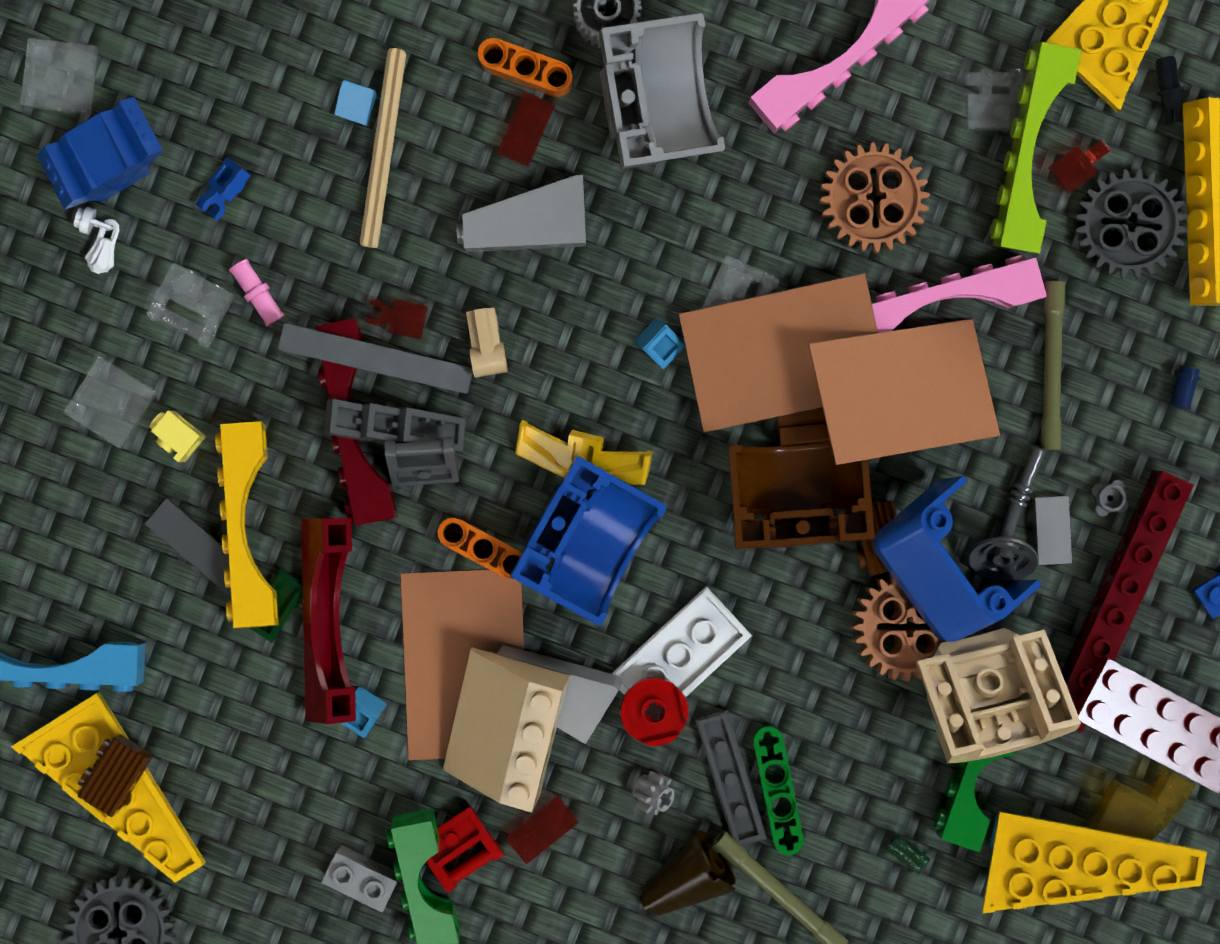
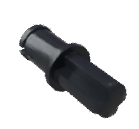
[1155,56,1184,126]

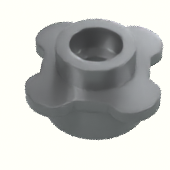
[1091,480,1129,516]

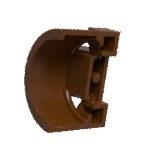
[729,442,875,550]

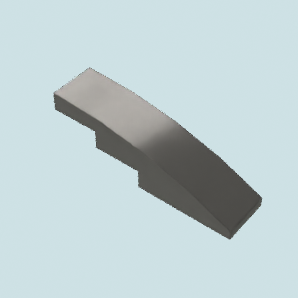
[324,399,466,452]

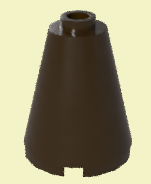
[639,830,736,916]

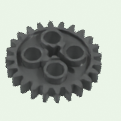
[1075,169,1188,279]
[65,875,177,944]

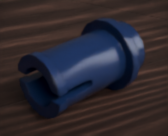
[1169,365,1202,410]

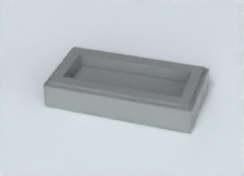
[1033,496,1072,565]

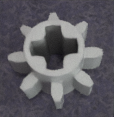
[633,771,674,815]

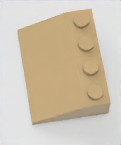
[443,648,570,813]

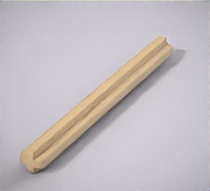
[360,48,406,248]

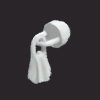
[74,206,119,274]

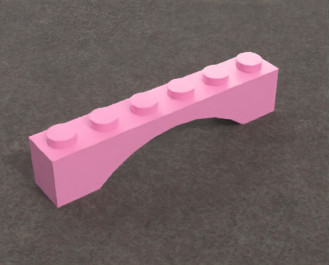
[748,0,930,134]
[872,254,1047,333]

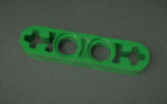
[753,725,804,855]

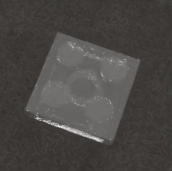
[20,38,98,115]

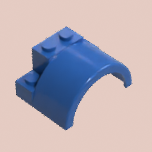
[510,455,667,626]

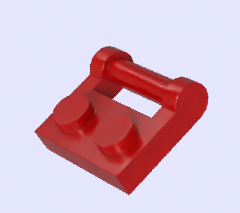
[426,805,505,893]

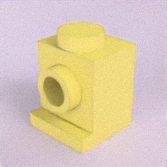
[149,410,206,462]

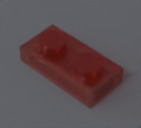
[497,91,555,168]
[505,795,579,865]

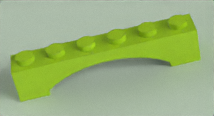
[990,42,1082,254]

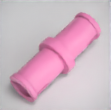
[229,259,285,327]

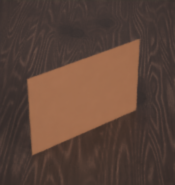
[679,273,878,432]
[808,319,1000,465]
[401,569,524,760]

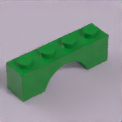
[934,751,1015,853]
[386,808,460,944]

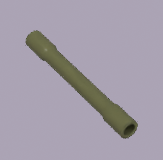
[1040,281,1065,450]
[711,831,848,944]

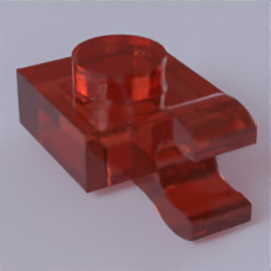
[1048,140,1111,194]

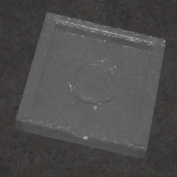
[63,356,158,449]

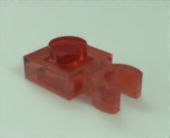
[366,300,429,340]

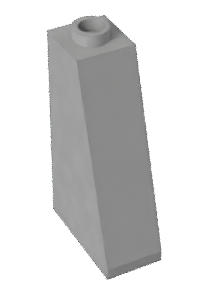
[457,175,586,252]
[490,645,623,744]

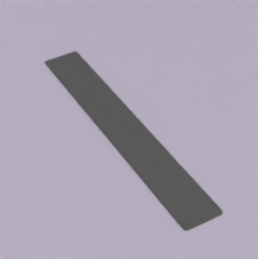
[278,323,473,394]

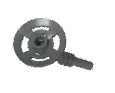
[969,447,1046,581]

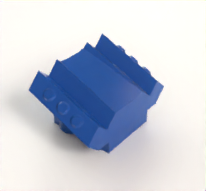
[37,97,163,210]

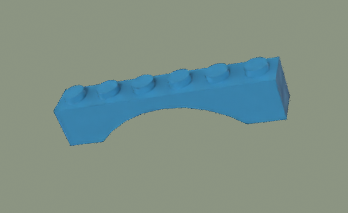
[0,641,146,692]

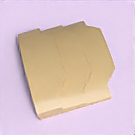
[916,628,1081,763]

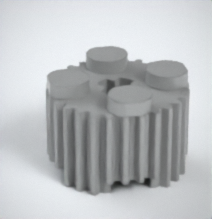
[573,0,642,48]

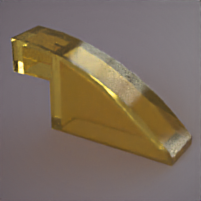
[1087,767,1197,840]

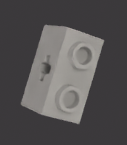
[321,845,398,913]

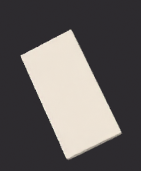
[611,586,752,721]

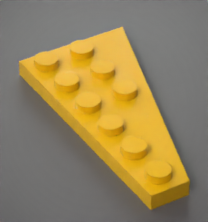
[1045,0,1169,112]
[11,692,206,883]
[982,811,1207,914]

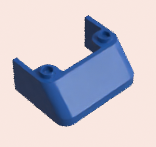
[873,476,1041,642]

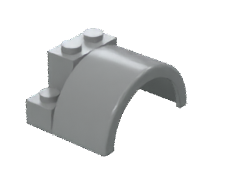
[599,13,725,169]

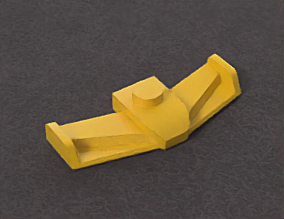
[515,420,653,485]

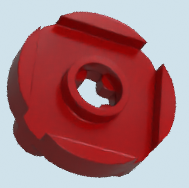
[621,677,689,746]

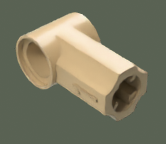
[466,307,508,378]

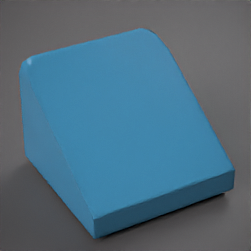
[334,80,377,126]
[635,318,685,370]
[341,687,386,739]

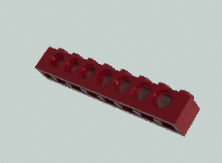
[1061,471,1194,733]

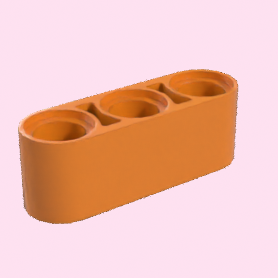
[478,38,573,98]
[438,518,522,580]

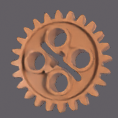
[819,142,930,254]
[850,573,949,681]

